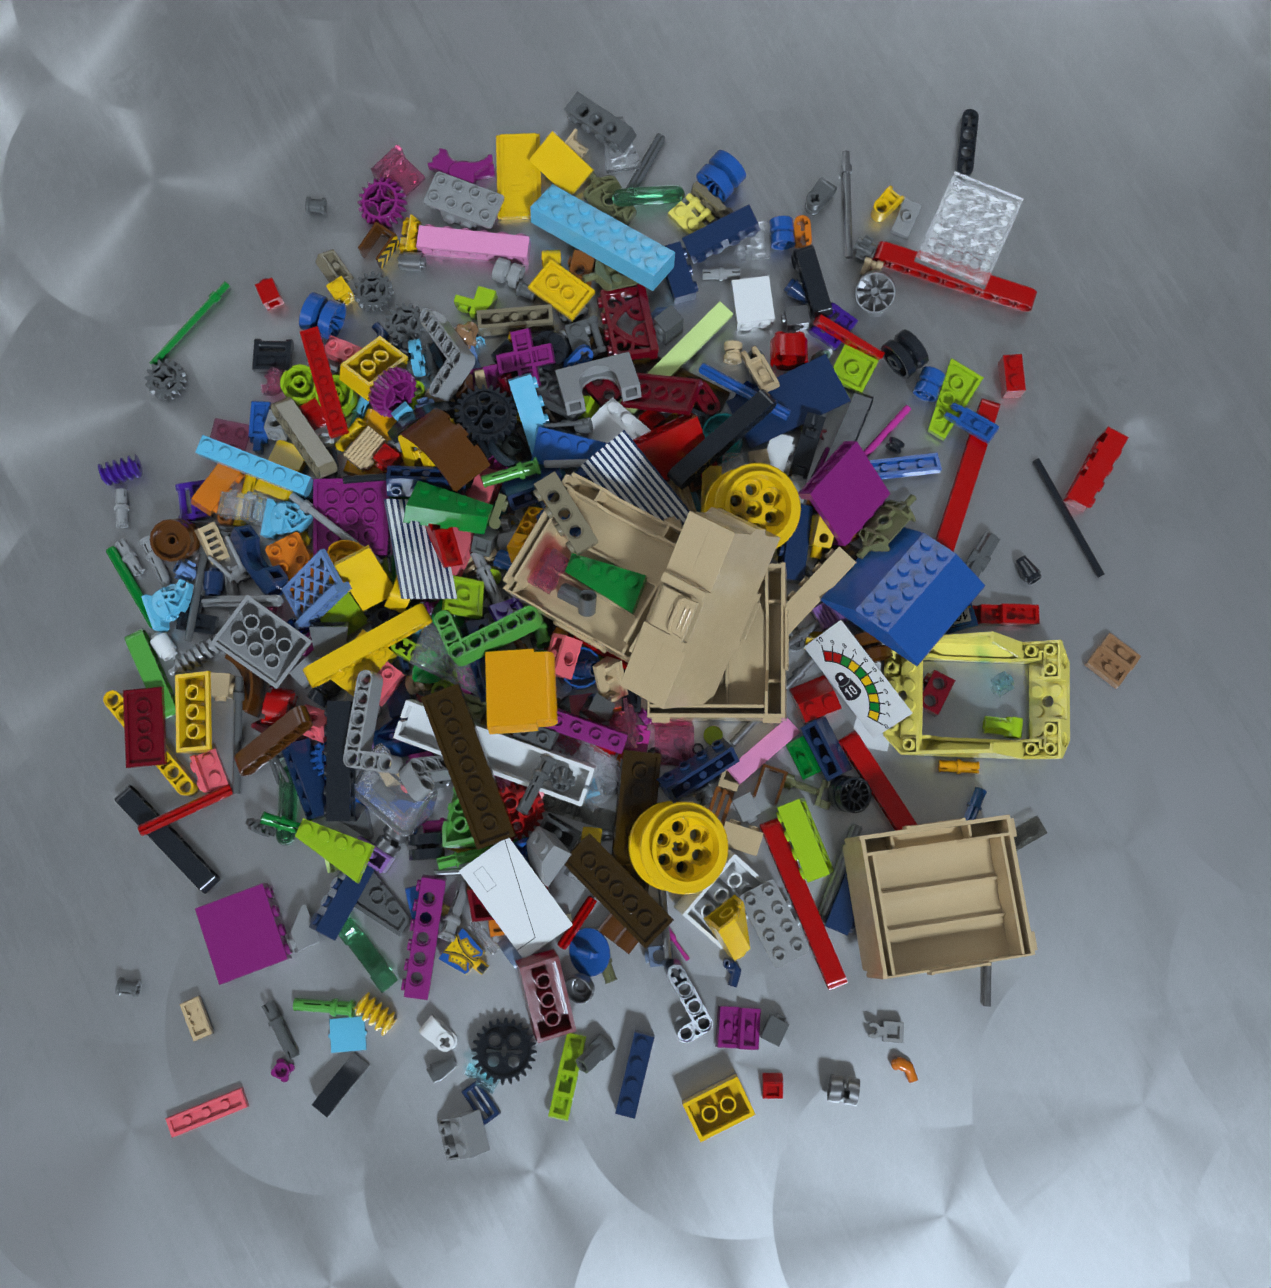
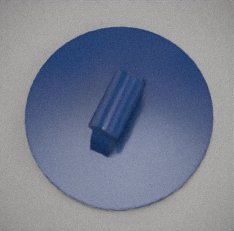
[569,928,610,977]

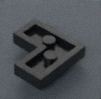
[176,593,219,636]

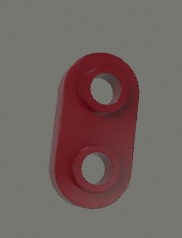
[696,381,720,417]

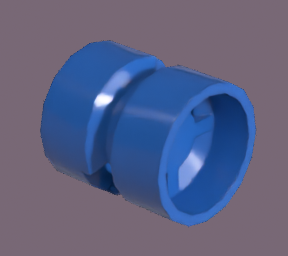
[769,216,795,250]
[913,366,945,402]

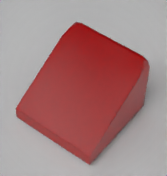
[762,1073,783,1099]

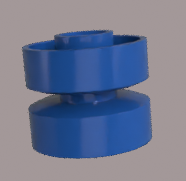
[696,150,746,202]
[299,292,346,340]

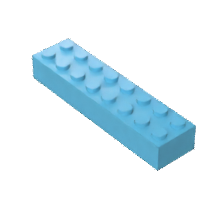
[530,184,675,291]

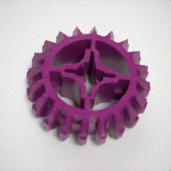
[357,177,408,228]
[368,366,417,418]

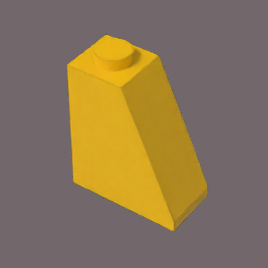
[703,894,750,961]

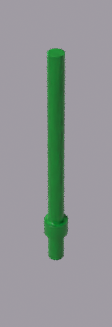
[149,281,230,365]

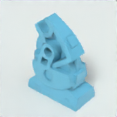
[260,498,313,540]
[141,579,193,633]

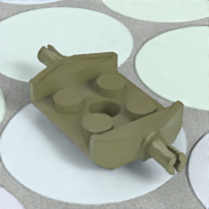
[583,171,637,226]
[582,259,639,291]
[856,494,917,559]

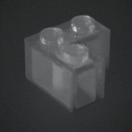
[217,490,267,527]

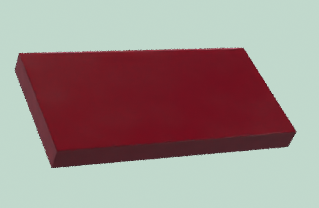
[620,373,703,415]
[123,687,167,769]

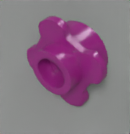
[637,707,653,726]
[271,1058,295,1082]

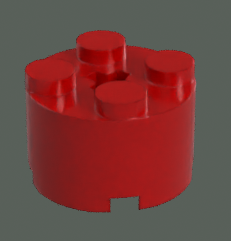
[770,331,808,371]
[261,686,299,725]

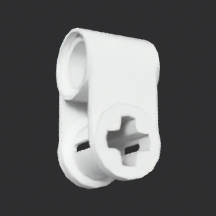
[419,1014,458,1052]

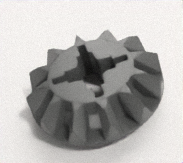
[245,818,277,837]

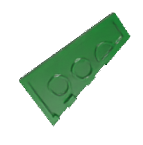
[565,553,648,615]

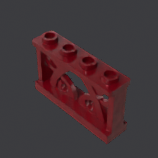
[597,284,659,360]

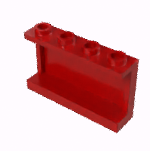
[633,413,705,481]

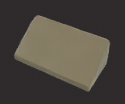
[315,249,354,283]

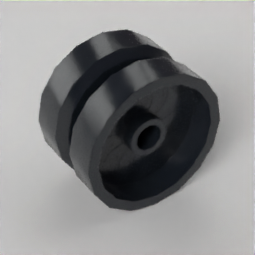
[881,329,929,379]

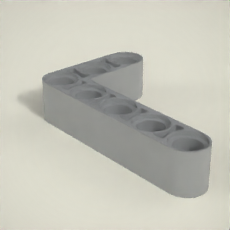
[419,308,475,401]
[343,670,403,774]

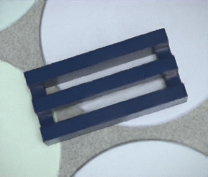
[461,1079,501,1125]

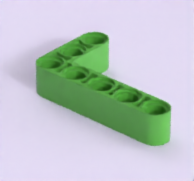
[434,606,543,666]

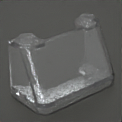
[355,743,438,837]

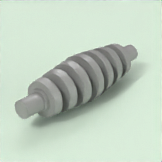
[168,634,220,677]

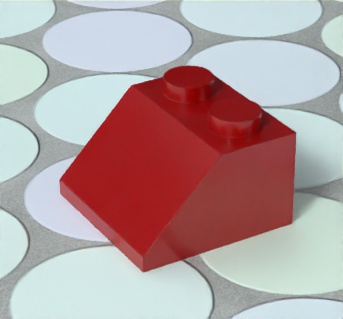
[789,675,842,725]

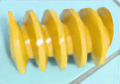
[354,992,398,1036]

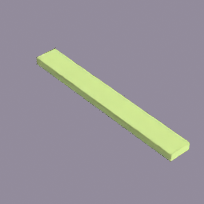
[618,301,733,415]

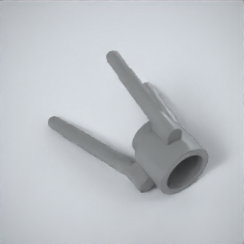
[208,536,250,584]

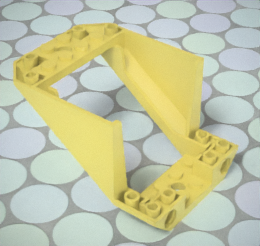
[883,631,1070,759]

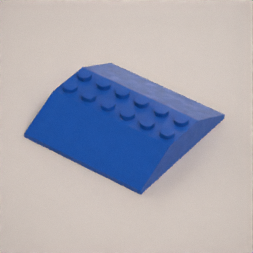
[821,527,985,666]

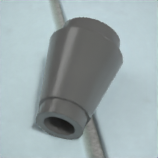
[426,1056,457,1083]

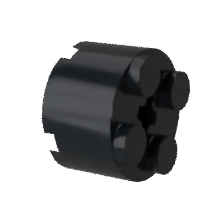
[532,331,572,371]

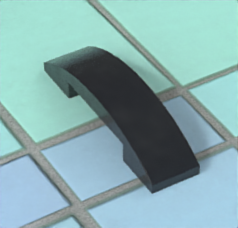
[387,401,457,444]

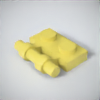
[668,193,716,235]

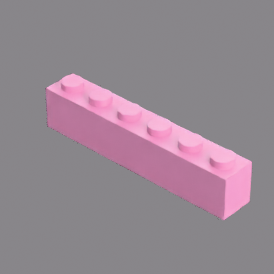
[416,224,531,265]

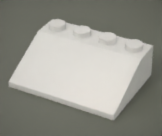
[577,398,651,443]
[674,849,765,949]

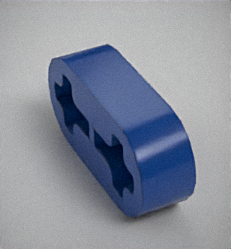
[562,344,593,368]

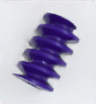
[98,454,143,486]

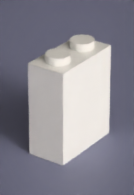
[731,276,775,331]

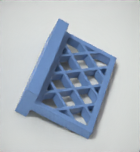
[282,549,352,630]

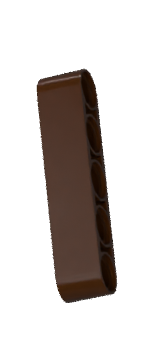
[234,705,313,776]

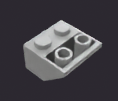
[437,1109,490,1161]

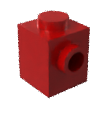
[373,443,403,473]

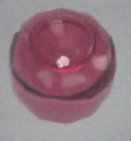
[261,367,283,396]

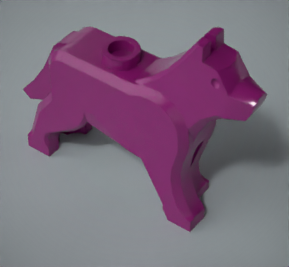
[428,148,498,218]

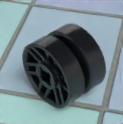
[828,775,872,813]
[408,833,445,861]

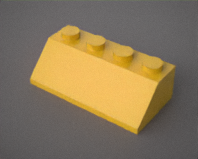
[175,671,212,754]

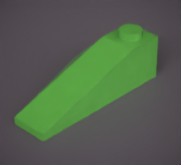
[442,786,477,849]

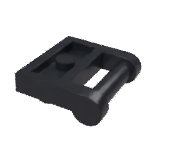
[252,339,294,372]

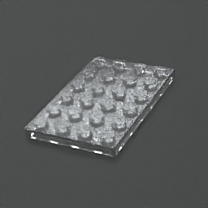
[914,171,1023,290]

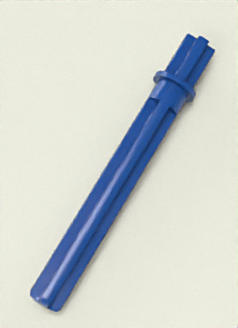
[699,363,791,421]

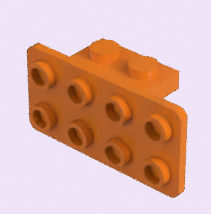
[265,532,324,613]

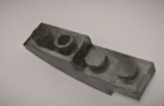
[542,793,616,832]

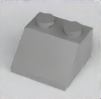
[526,826,571,887]

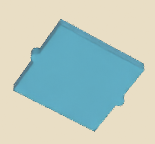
[328,1016,368,1053]

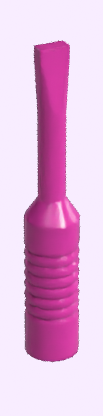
[669,927,690,961]

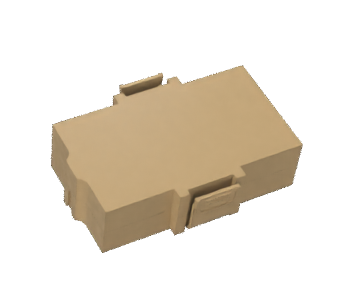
[620,507,780,709]

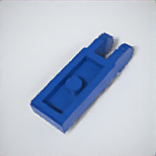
[944,403,999,444]

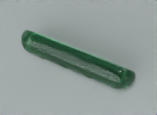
[612,185,685,207]
[276,766,298,846]

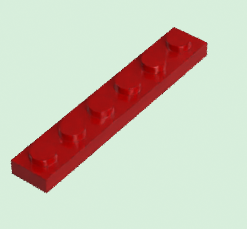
[299,326,349,439]

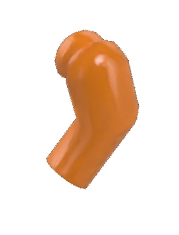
[891,1057,918,1083]

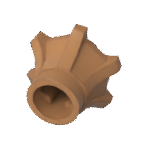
[453,321,479,349]

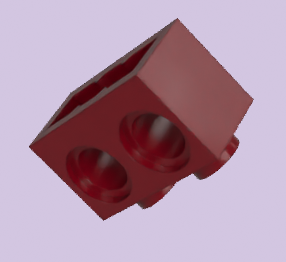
[583,379,622,408]
[923,670,956,717]

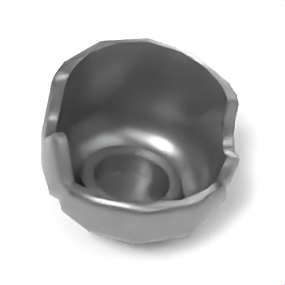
[565,973,595,1004]

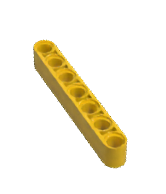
[303,603,433,688]
[103,690,199,796]

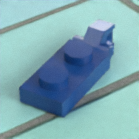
[248,401,272,454]

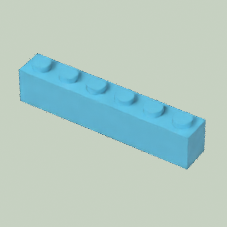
[508,373,566,478]
[195,435,313,498]

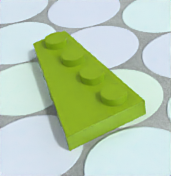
[927,358,984,441]
[295,818,375,884]

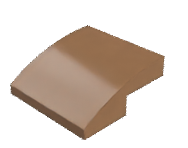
[1085,633,1141,689]

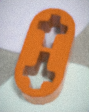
[793,215,812,249]

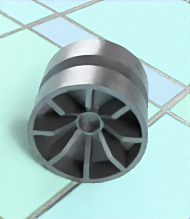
[855,270,896,313]

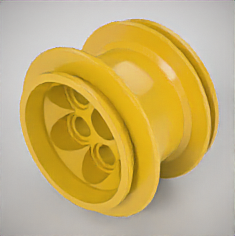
[703,463,801,548]
[628,801,728,895]

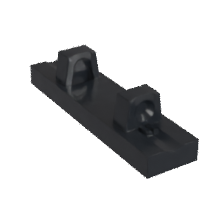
[788,412,826,479]

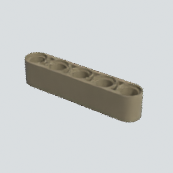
[271,397,337,479]

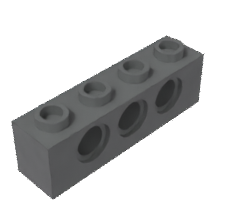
[564,91,637,154]

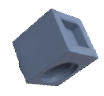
[644,943,673,967]

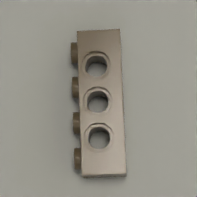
[477,304,555,337]
[533,471,598,556]

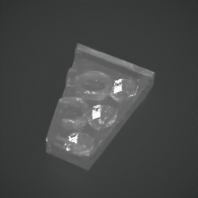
[605,116,643,174]

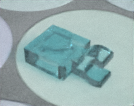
[465,1063,500,1094]

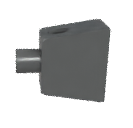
[309,622,349,658]

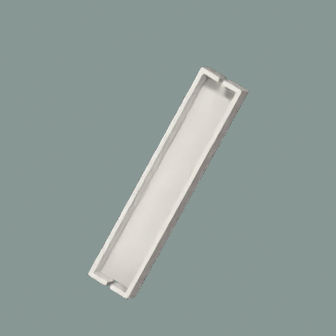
[393,699,597,806]

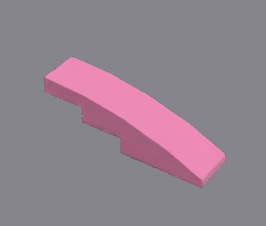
[727,717,800,784]

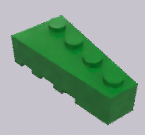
[403,481,493,534]

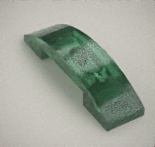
[339,917,398,993]

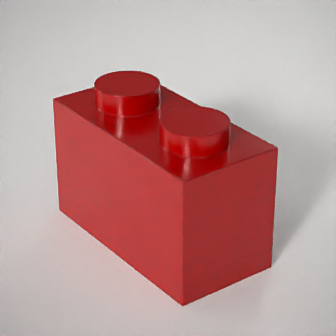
[998,354,1026,399]

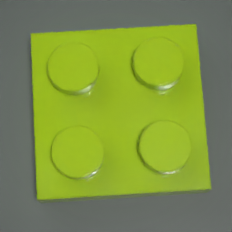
[833,344,879,393]
[442,575,484,620]

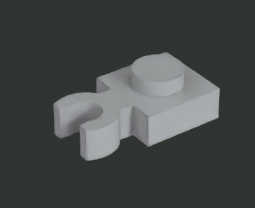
[868,1020,904,1043]

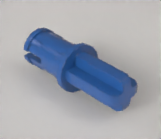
[964,787,987,821]

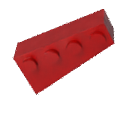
[1063,426,1129,512]

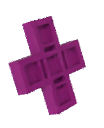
[496,328,556,386]

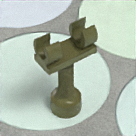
[783,773,831,810]

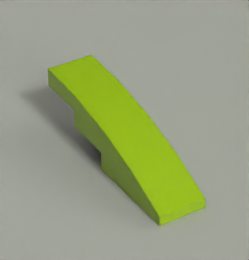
[548,1033,587,1121]

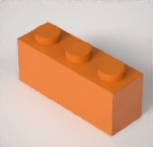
[191,464,245,517]

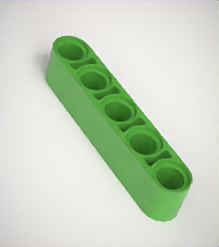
[125,628,176,719]

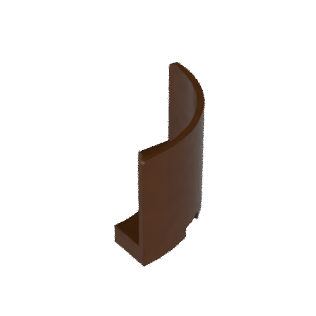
[401,408,490,491]
[224,654,265,718]

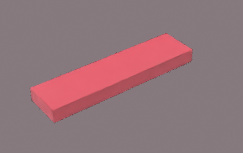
[165,1087,249,1138]

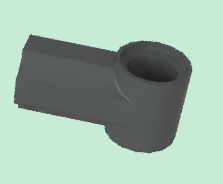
[557,582,597,617]
[575,1033,616,1074]

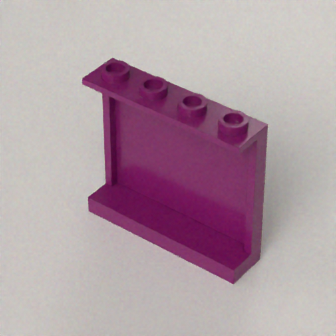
[798,441,891,546]
[195,883,293,985]

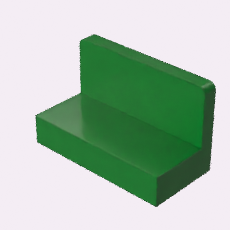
[786,736,822,780]

